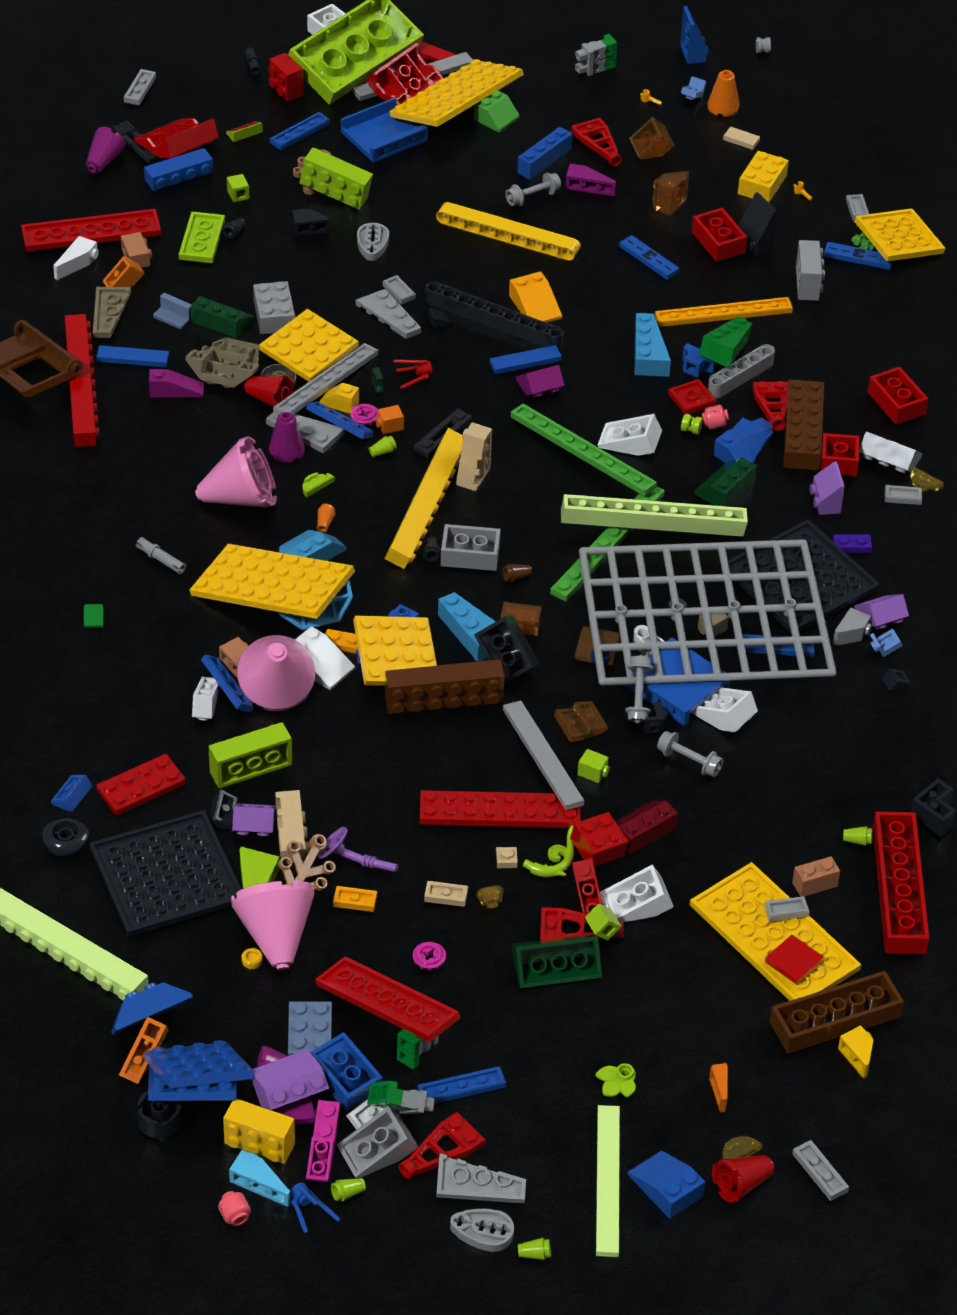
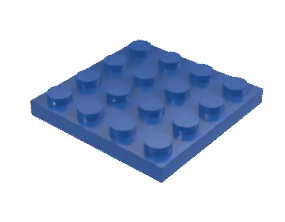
[144,1040,254,1088]
[148,1066,236,1101]

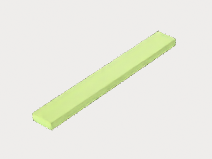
[596,1105,620,1257]

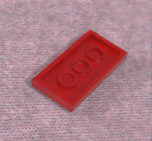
[96,754,186,816]

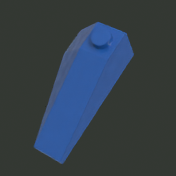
[714,418,774,463]

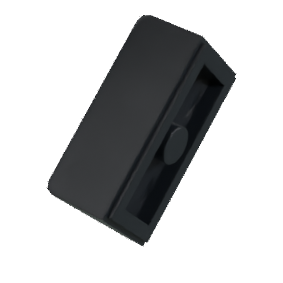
[208,789,237,829]

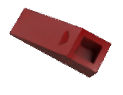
[572,858,602,914]

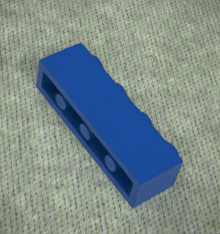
[517,127,572,179]
[144,148,213,191]

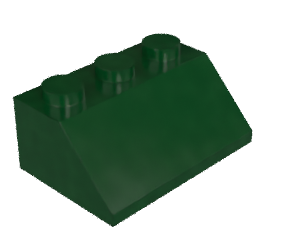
[191,296,254,338]
[694,458,757,507]

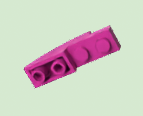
[306,1100,340,1182]

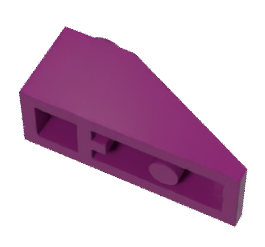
[566,164,616,196]
[149,369,204,397]

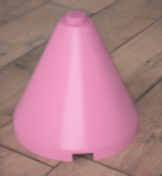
[195,436,277,508]
[238,635,315,711]
[231,881,314,970]

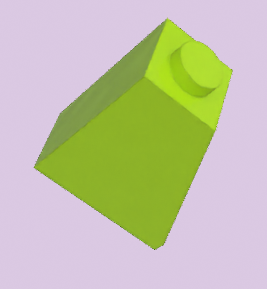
[240,847,280,889]

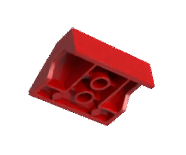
[365,43,443,105]
[134,118,219,160]

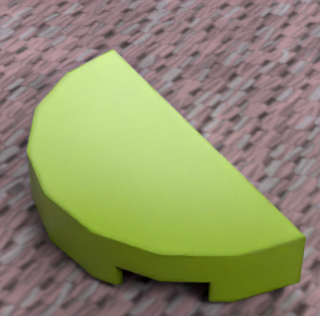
[302,472,335,497]

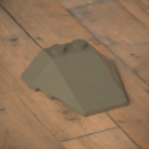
[185,338,259,388]

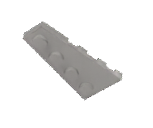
[356,289,421,339]
[266,412,345,453]
[436,1153,526,1203]

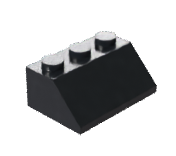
[474,614,540,684]

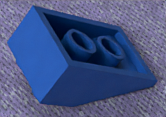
[680,6,709,64]
[310,1032,383,1112]
[628,1150,705,1219]

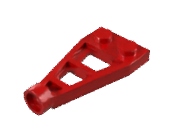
[571,118,622,167]
[752,381,788,431]
[540,907,624,940]
[399,1112,485,1179]

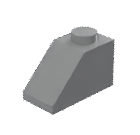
[833,608,872,646]

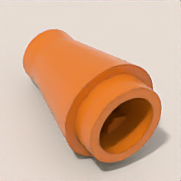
[317,504,336,532]

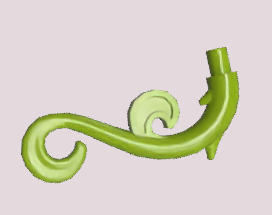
[523,826,574,878]

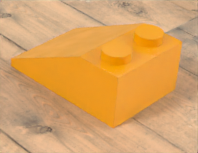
[509,272,562,323]

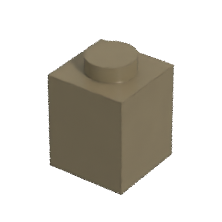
[698,606,729,637]

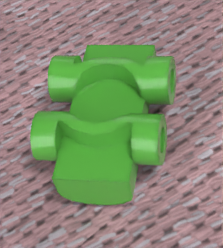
[851,233,875,251]

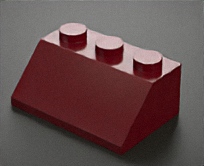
[616,801,678,855]

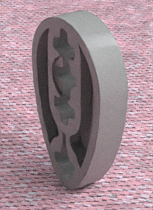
[357,223,389,261]
[450,1209,514,1252]

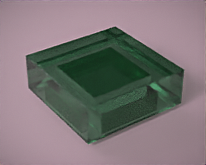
[372,367,384,393]

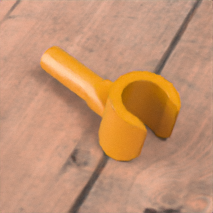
[640,89,662,106]
[794,181,813,201]

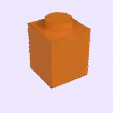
[375,405,404,434]

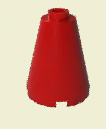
[244,375,295,407]
[712,1155,774,1203]

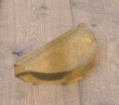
[910,467,944,491]
[722,1136,762,1159]

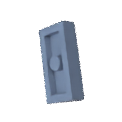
[153,293,191,329]

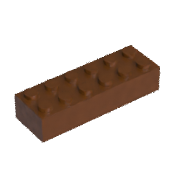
[783,379,824,470]
[385,659,504,714]
[769,971,904,1054]

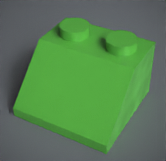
[474,90,519,132]

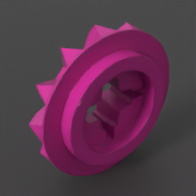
[350,404,378,426]
[413,942,446,971]

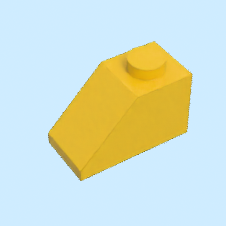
[319,383,359,414]
[838,1026,873,1078]

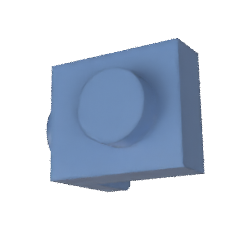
[681,76,706,100]
[870,629,903,657]

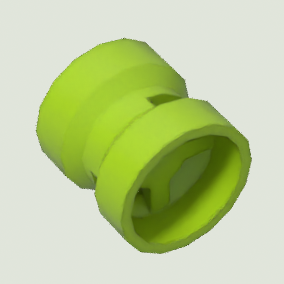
[681,414,703,435]

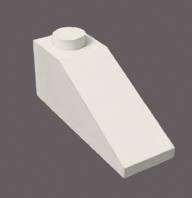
[54,236,99,280]
[192,677,220,720]

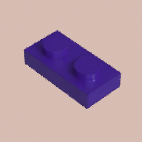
[833,534,872,553]

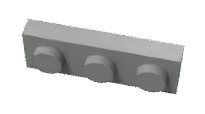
[124,69,156,105]
[792,1140,849,1201]

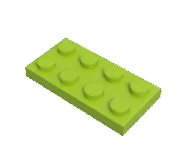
[179,212,225,263]

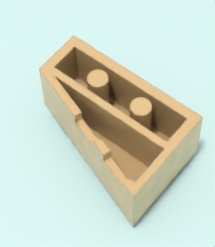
[456,422,492,491]
[275,790,309,864]

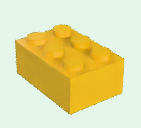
[738,151,789,202]
[223,1099,295,1164]

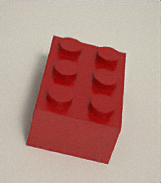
[692,208,747,262]
[868,367,928,425]

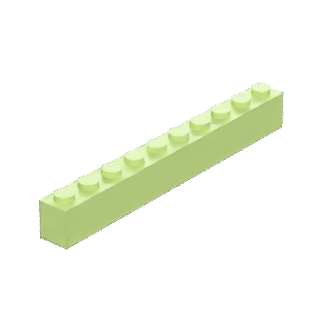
[561,494,748,536]
[0,888,149,1001]

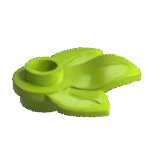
[595,1063,636,1097]

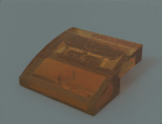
[575,626,620,666]
[554,701,608,742]

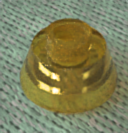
[476,886,504,909]

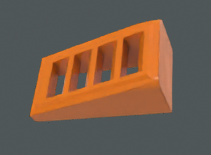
[709,1063,728,1112]

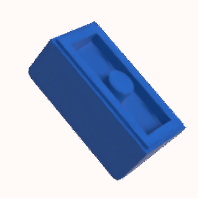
[51,775,92,811]

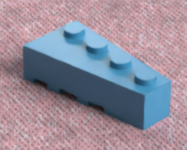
[634,313,671,377]
[438,592,495,662]

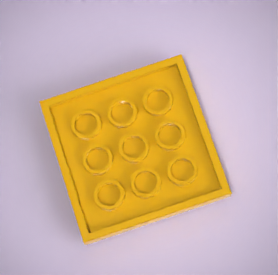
[854,209,945,261]
[259,309,359,382]
[353,616,437,686]

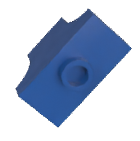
[682,343,717,378]

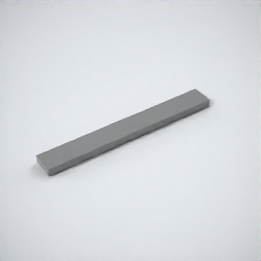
[353,52,472,101]
[273,343,378,415]
[503,701,584,810]

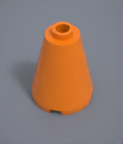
[708,70,740,117]

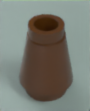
[502,564,532,582]

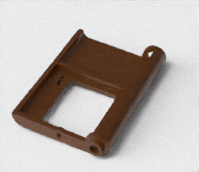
[0,320,83,397]

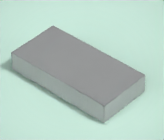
[846,194,869,221]
[383,275,416,304]
[885,485,922,505]
[764,896,809,922]

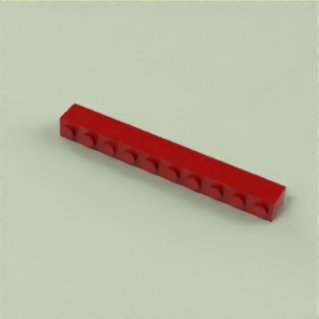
[65,314,99,447]

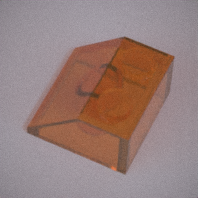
[629,116,674,159]
[652,171,689,216]

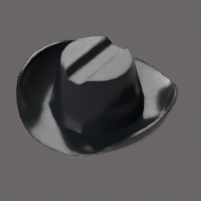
[42,818,89,856]

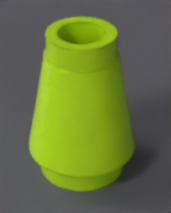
[369,436,397,458]
[843,826,873,846]
[331,1178,366,1202]
[518,1237,551,1260]

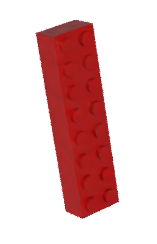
[873,812,929,954]

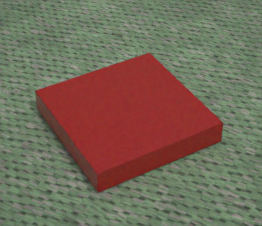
[668,379,717,414]
[765,934,824,985]

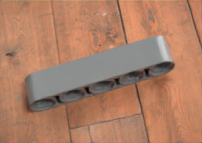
[708,344,775,398]

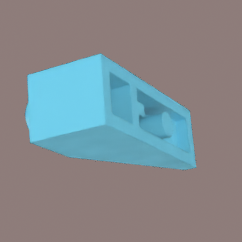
[229,1150,290,1207]

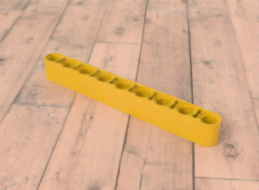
[436,202,581,260]

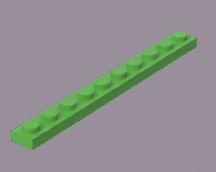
[511,404,657,496]
[550,487,665,601]

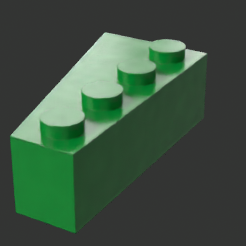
[699,317,752,368]

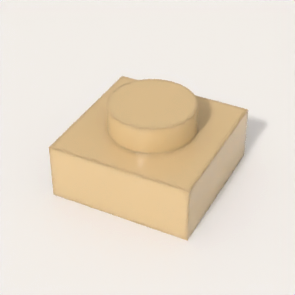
[496,847,517,868]

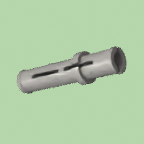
[136,537,186,574]

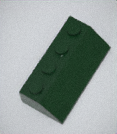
[512,934,602,988]

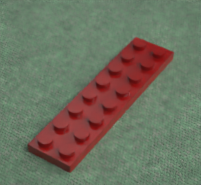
[21,209,161,251]
[420,790,580,828]
[315,956,460,1042]

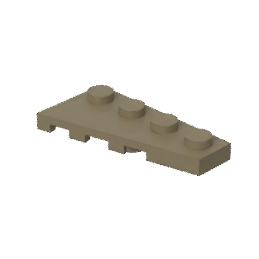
[93,287,131,338]

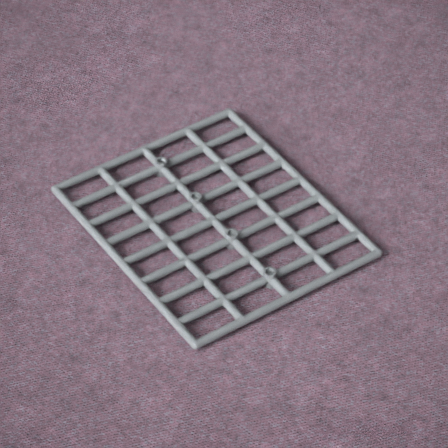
[579,539,837,686]

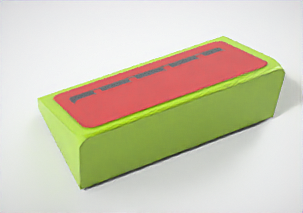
[226,122,263,142]

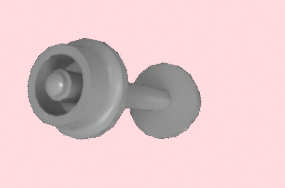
[506,173,561,206]
[625,654,653,724]
[657,731,723,777]

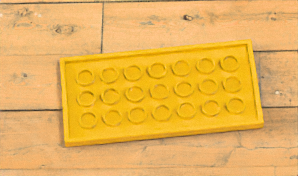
[389,59,523,127]
[190,544,355,619]
[690,862,861,1001]

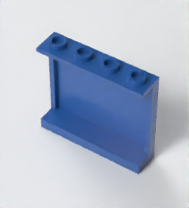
[341,98,428,163]
[625,637,730,726]

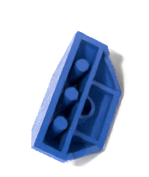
[111,982,193,1035]

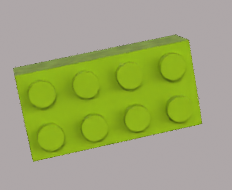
[299,148,373,210]
[209,722,292,788]

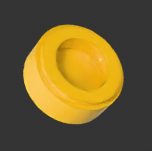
[242,948,263,969]

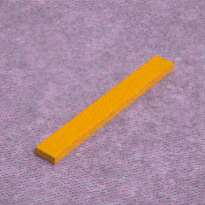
[655,297,793,327]

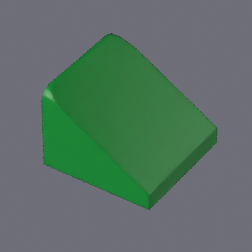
[84,604,104,628]

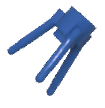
[290,1182,340,1233]

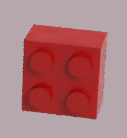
[269,53,304,102]
[820,433,859,476]
[570,812,629,867]

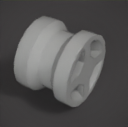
[756,37,771,53]

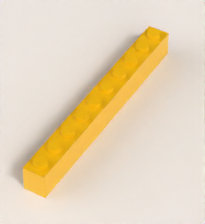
[384,428,464,569]

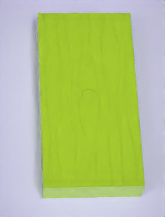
[288,0,424,105]

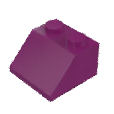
[516,365,564,397]

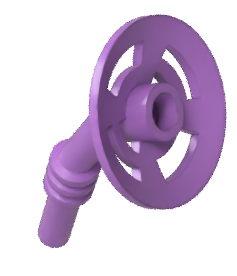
[317,827,398,872]

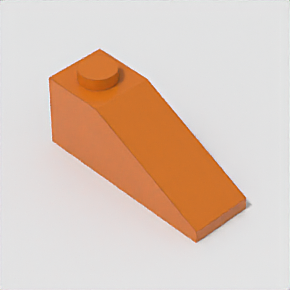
[119,1017,169,1084]

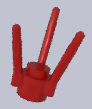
[393,360,432,389]

